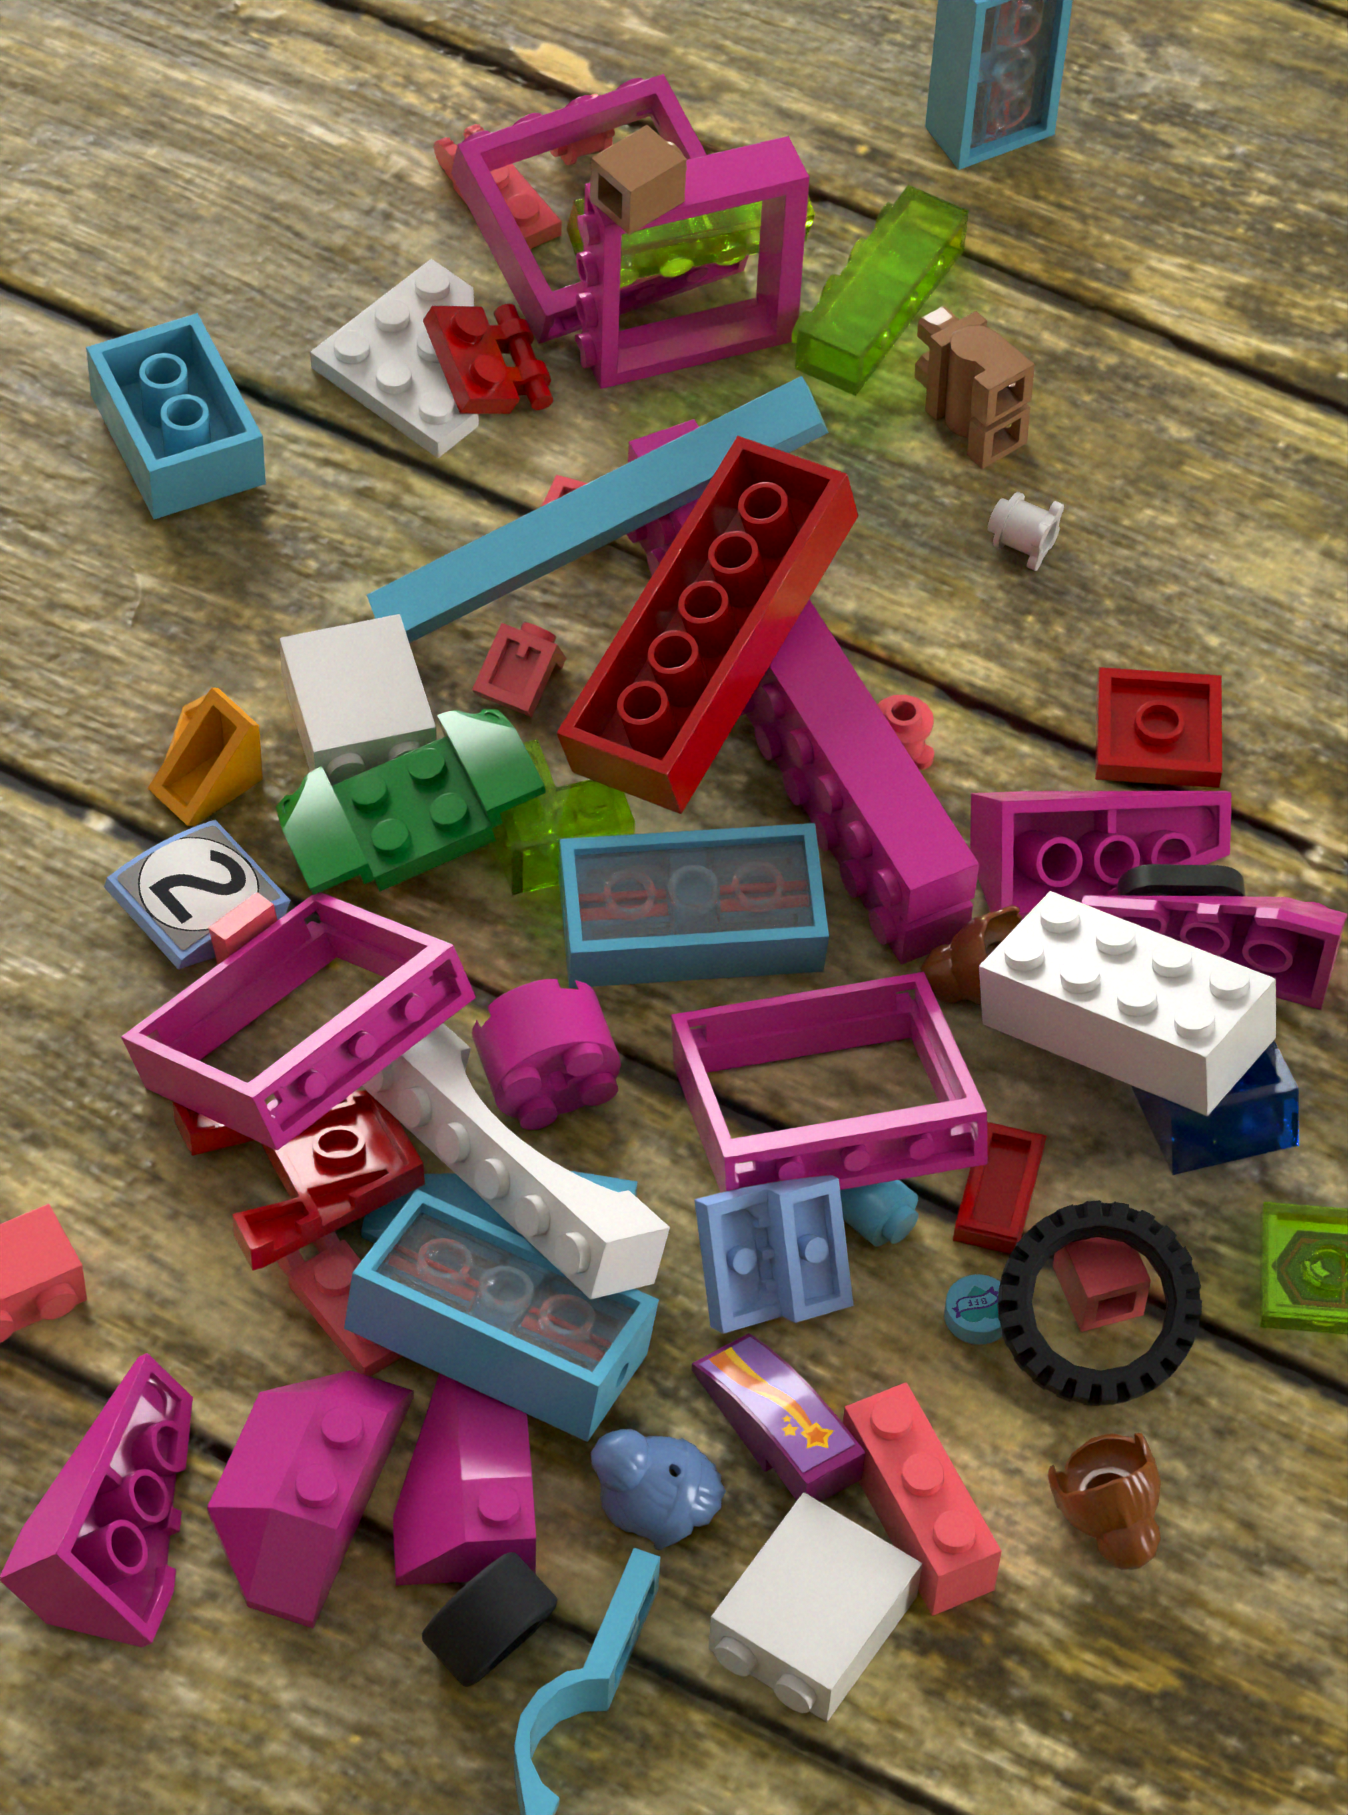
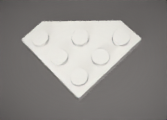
[310,259,479,458]

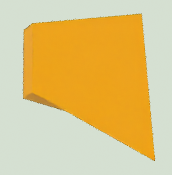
[147,687,263,826]

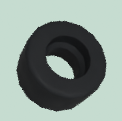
[422,1552,557,1687]

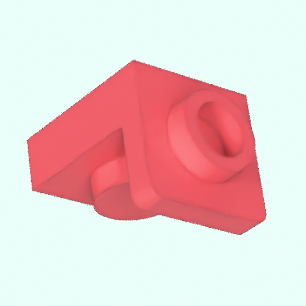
[472,622,567,717]

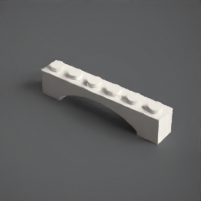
[362,1023,670,1299]

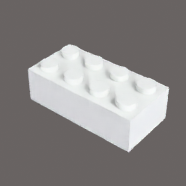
[979,891,1276,1116]

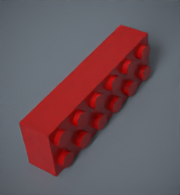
[557,436,859,814]

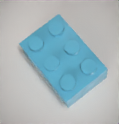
[86,313,266,519]

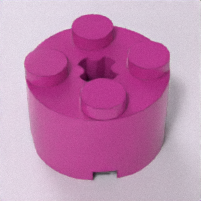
[472,979,621,1130]

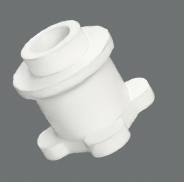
[988,492,1064,571]

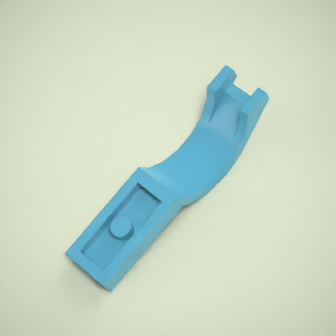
[514,1548,660,1815]

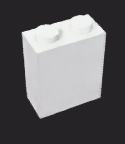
[279,614,436,786]
[708,1492,922,1722]

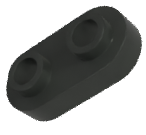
[1118,864,1246,896]

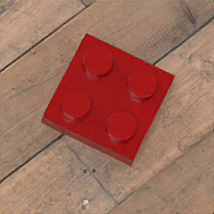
[1095,667,1222,788]

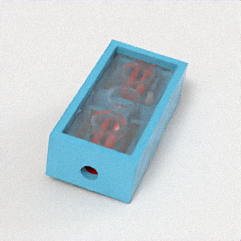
[925,0,1073,170]
[558,823,829,988]
[344,1189,659,1442]

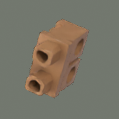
[914,307,1035,469]

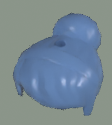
[591,1429,726,1550]

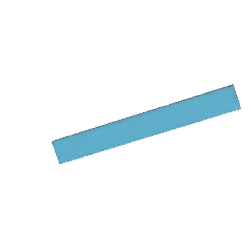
[367,376,829,643]

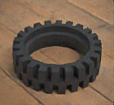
[997,1200,1202,1406]

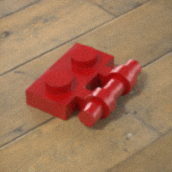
[423,303,554,414]

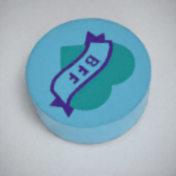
[944,1274,1002,1345]

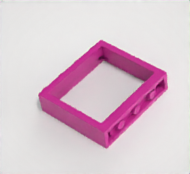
[451,74,753,344]
[575,136,809,389]
[121,892,476,1151]
[671,972,987,1193]

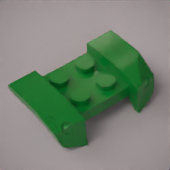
[276,709,546,895]

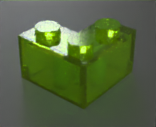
[492,739,635,896]

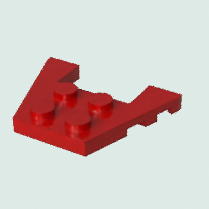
[173,1090,425,1271]

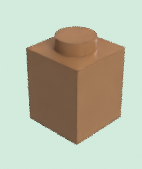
[590,125,687,235]

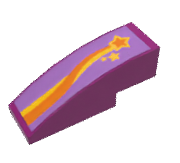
[691,1333,865,1502]

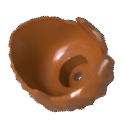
[920,905,1022,1005]
[1048,1433,1161,1570]

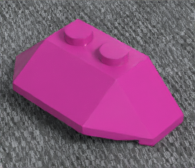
[207,1370,414,1628]

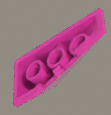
[970,791,1231,920]
[1081,895,1347,1010]
[0,1353,193,1647]
[393,1373,536,1586]

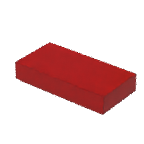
[953,1122,1047,1254]

